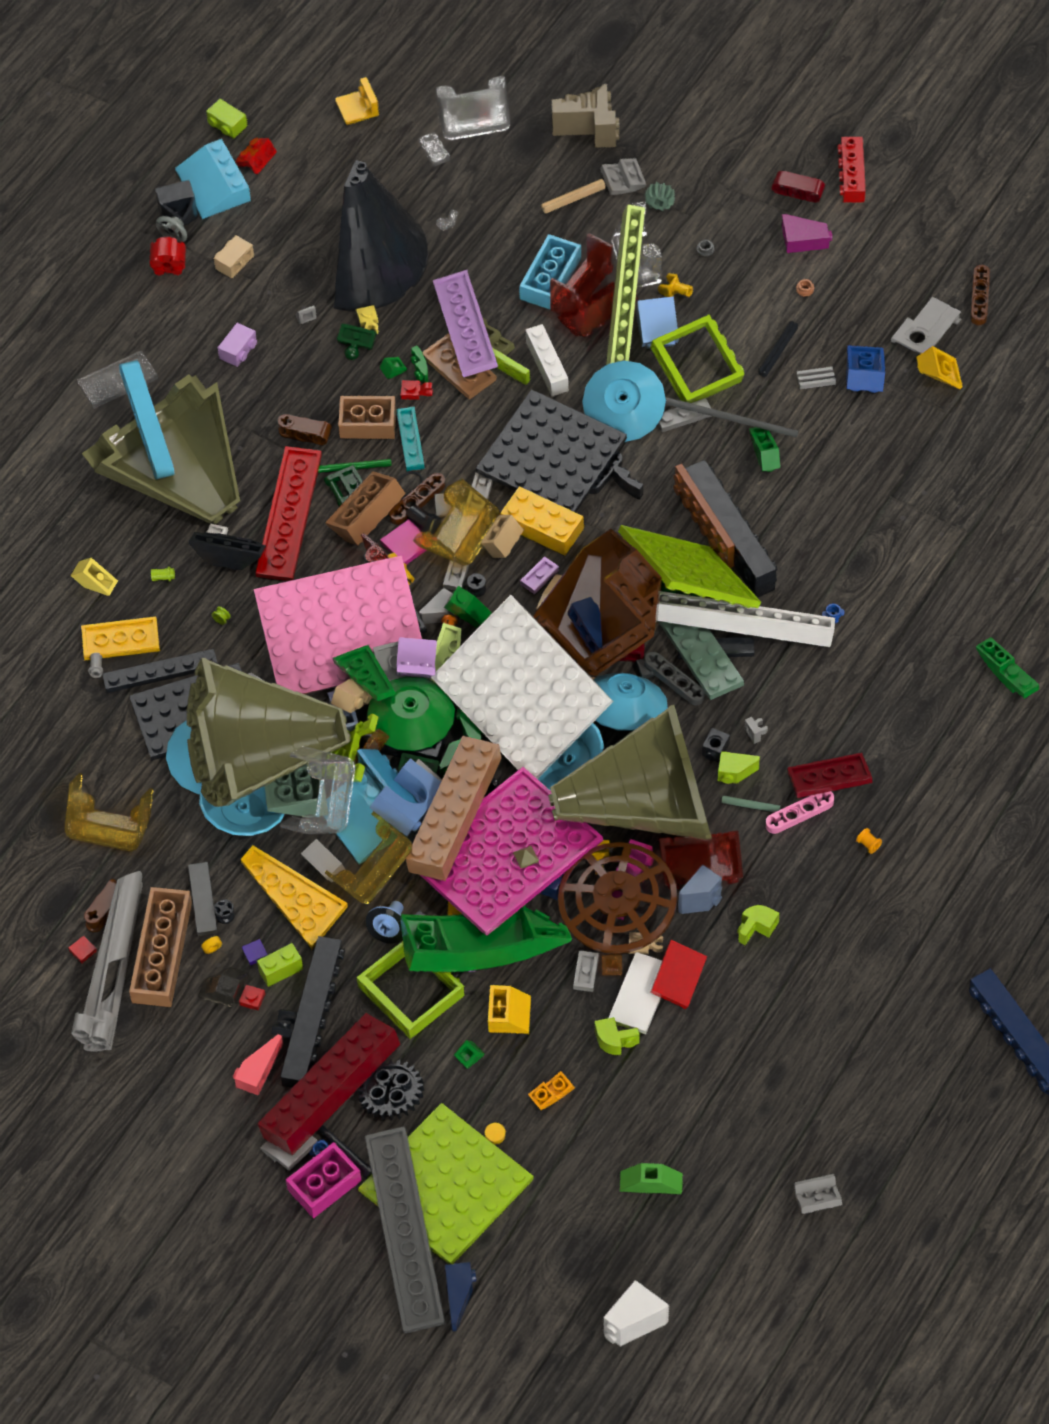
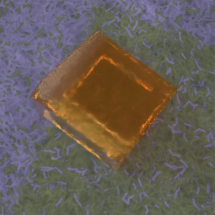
[602,954,622,975]

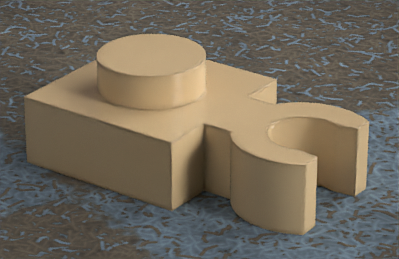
[629,932,663,954]

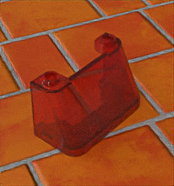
[658,831,743,890]

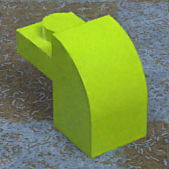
[737,905,779,945]
[595,1017,639,1055]

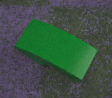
[410,345,428,383]

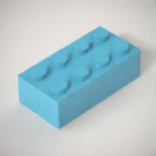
[520,234,581,310]

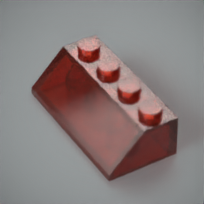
[558,281,639,337]

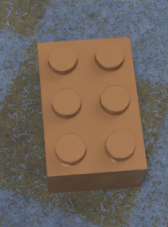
[339,396,396,439]

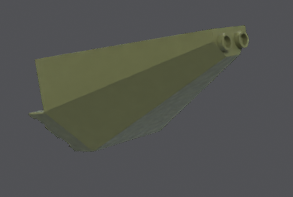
[82,374,240,525]

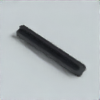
[758,321,798,377]

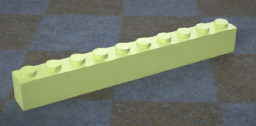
[606,205,645,365]

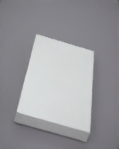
[609,952,662,1034]

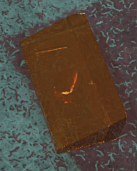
[354,729,389,764]

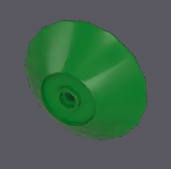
[367,676,455,751]

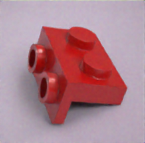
[235,138,277,174]

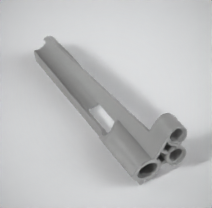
[71,871,143,1052]

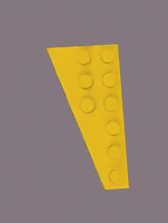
[241,845,348,950]

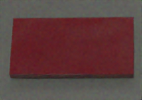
[787,753,873,798]

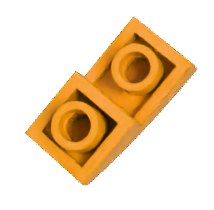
[528,1071,575,1110]

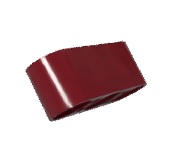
[771,171,825,203]

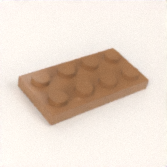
[422,333,496,400]

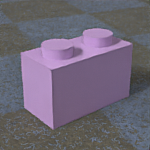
[218,323,257,367]

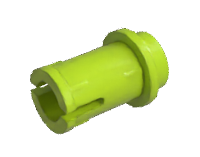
[151,567,175,581]

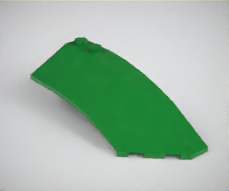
[400,904,572,972]

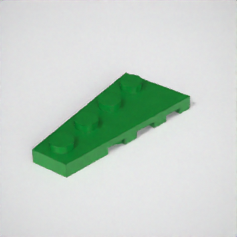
[333,645,395,702]

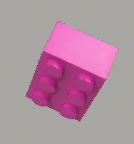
[286,1142,361,1218]

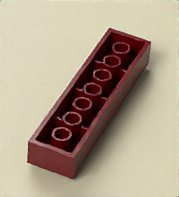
[257,1013,400,1156]

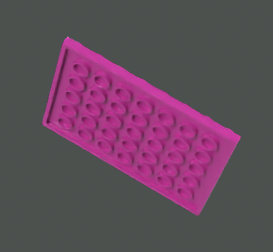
[420,767,603,936]

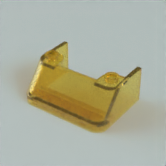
[65,773,153,851]

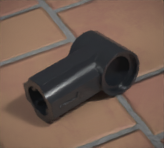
[406,505,442,537]

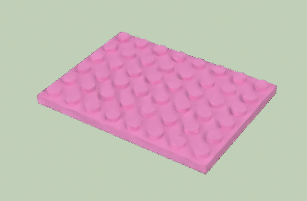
[254,556,422,694]

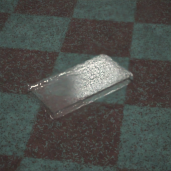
[77,350,158,409]

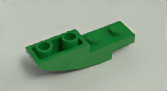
[976,637,1039,699]

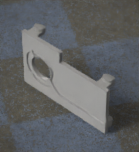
[891,297,961,354]

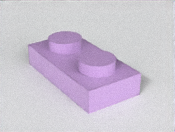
[520,557,559,594]

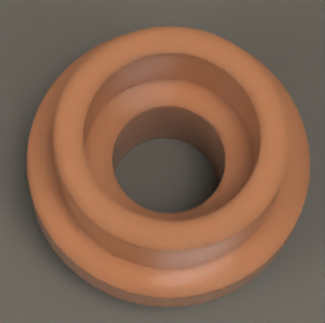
[796,279,814,296]

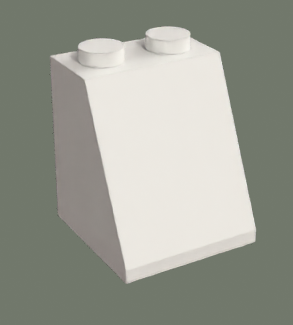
[604,1280,669,1346]

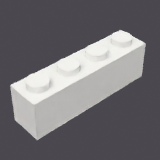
[526,324,569,396]

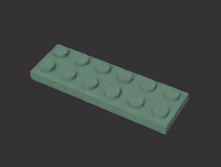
[658,621,744,700]

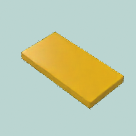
[81,616,160,660]

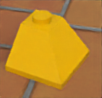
[916,346,963,389]

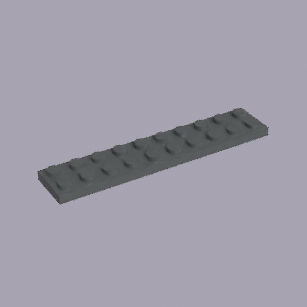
[365,1126,446,1333]

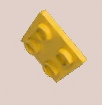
[335,77,379,125]

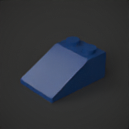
[846,345,885,393]

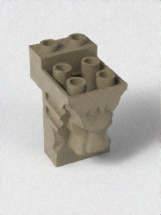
[552,84,619,148]

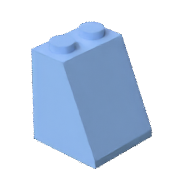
[635,297,679,349]

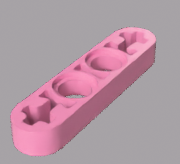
[766,791,834,834]

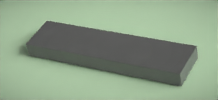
[188,862,217,936]

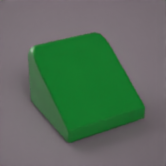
[380,357,407,379]
[454,1040,485,1069]

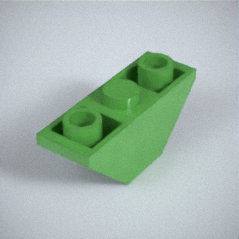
[620,1163,683,1194]

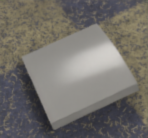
[600,159,646,195]
[260,1136,317,1171]

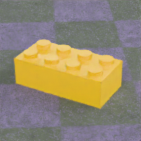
[500,486,584,555]

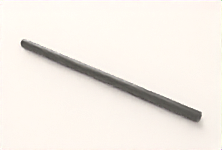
[665,397,799,438]

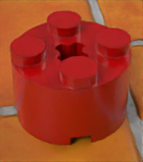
[149,237,186,275]

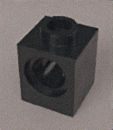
[702,728,730,763]

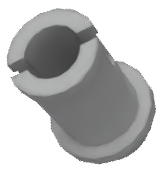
[88,653,103,678]

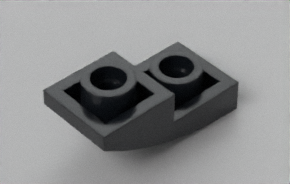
[612,465,643,500]

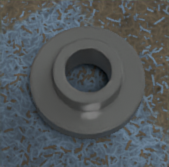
[697,239,714,256]

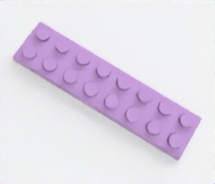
[433,270,498,377]

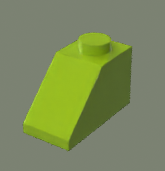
[718,751,760,784]

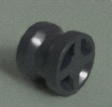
[467,574,486,597]
[214,899,235,924]

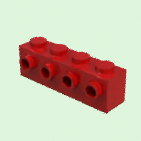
[838,137,865,203]

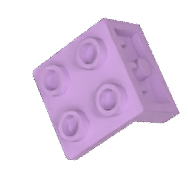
[396,637,437,679]

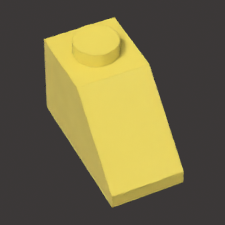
[71,558,118,596]

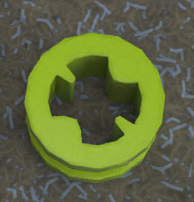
[211,606,231,625]

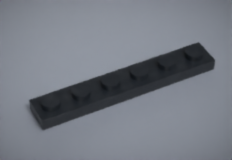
[103,649,218,693]

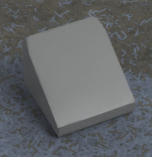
[295,306,316,324]
[435,493,455,517]

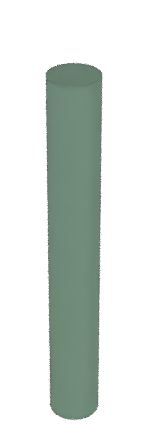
[722,796,781,813]

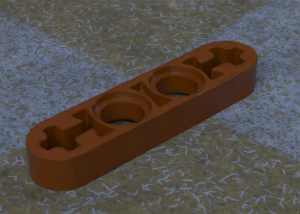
[971,265,990,325]
[389,473,445,525]

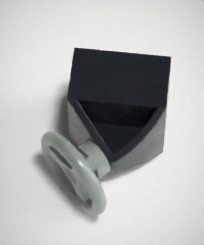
[155,180,198,243]

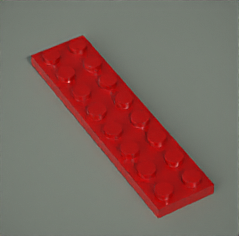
[256,446,322,581]

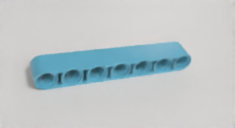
[119,360,175,480]

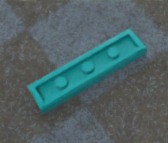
[396,407,425,471]

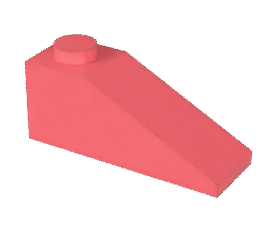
[233,1035,283,1095]

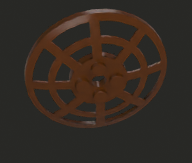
[558,842,677,954]

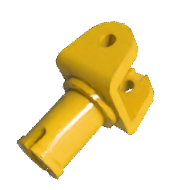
[657,273,693,297]

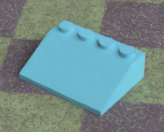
[175,139,251,219]
[322,770,401,865]

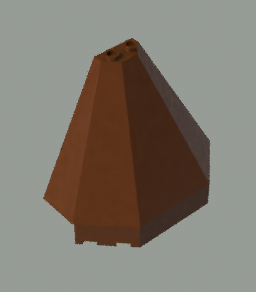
[532,529,662,676]

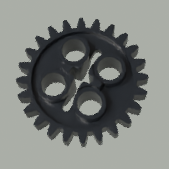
[358,1059,424,1121]

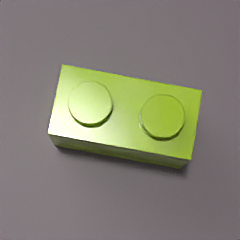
[206,99,247,139]
[257,943,303,987]

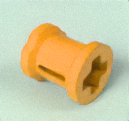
[856,828,882,854]

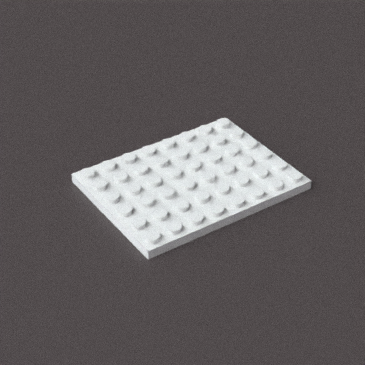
[431,595,614,779]

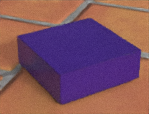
[242,939,268,966]

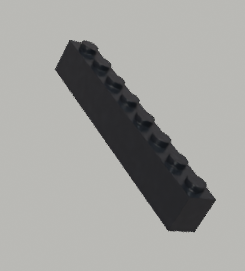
[281,936,345,1088]

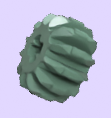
[645,182,675,211]

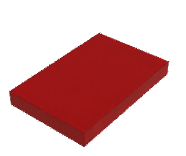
[650,940,707,1009]

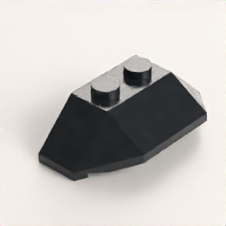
[189,532,266,570]

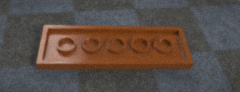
[673,464,735,568]

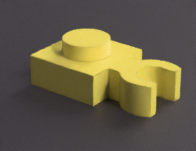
[356,305,379,334]

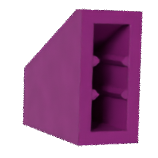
[781,214,832,253]

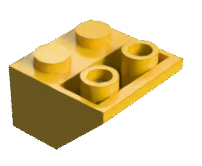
[488,985,531,1034]

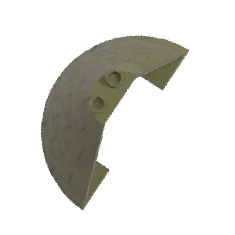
[187,658,350,807]
[548,705,712,840]

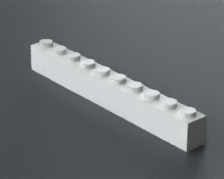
[658,591,835,647]

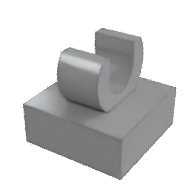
[744,717,768,744]

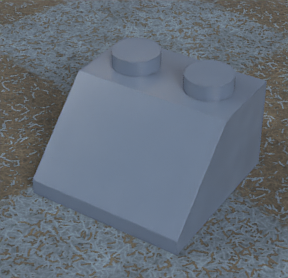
[678,865,722,914]

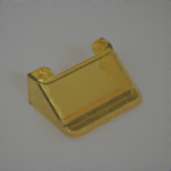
[413,478,500,566]
[325,811,412,904]

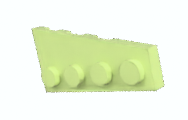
[427,623,461,682]

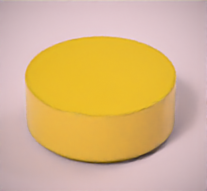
[201,936,222,954]
[485,1123,505,1145]

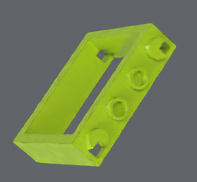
[650,315,744,403]
[357,941,464,1039]

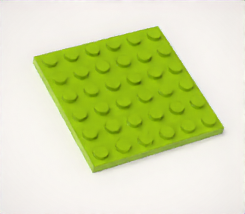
[618,525,761,608]
[359,1103,534,1264]

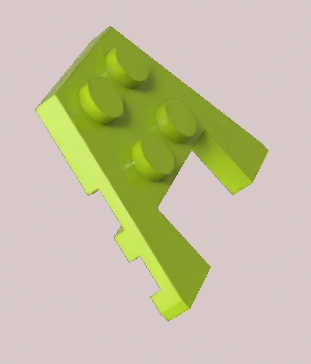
[322,714,378,782]

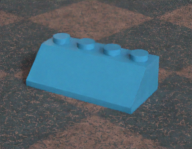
[357,749,418,803]

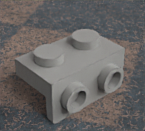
[794,1174,842,1214]

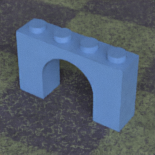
[369,759,441,836]

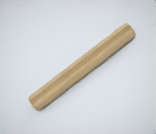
[541,179,605,213]

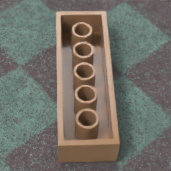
[129,887,192,1007]

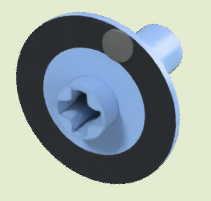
[365,901,404,944]

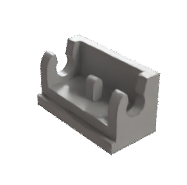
[301,839,346,882]

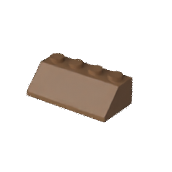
[325,471,406,545]

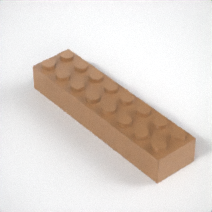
[406,736,501,881]

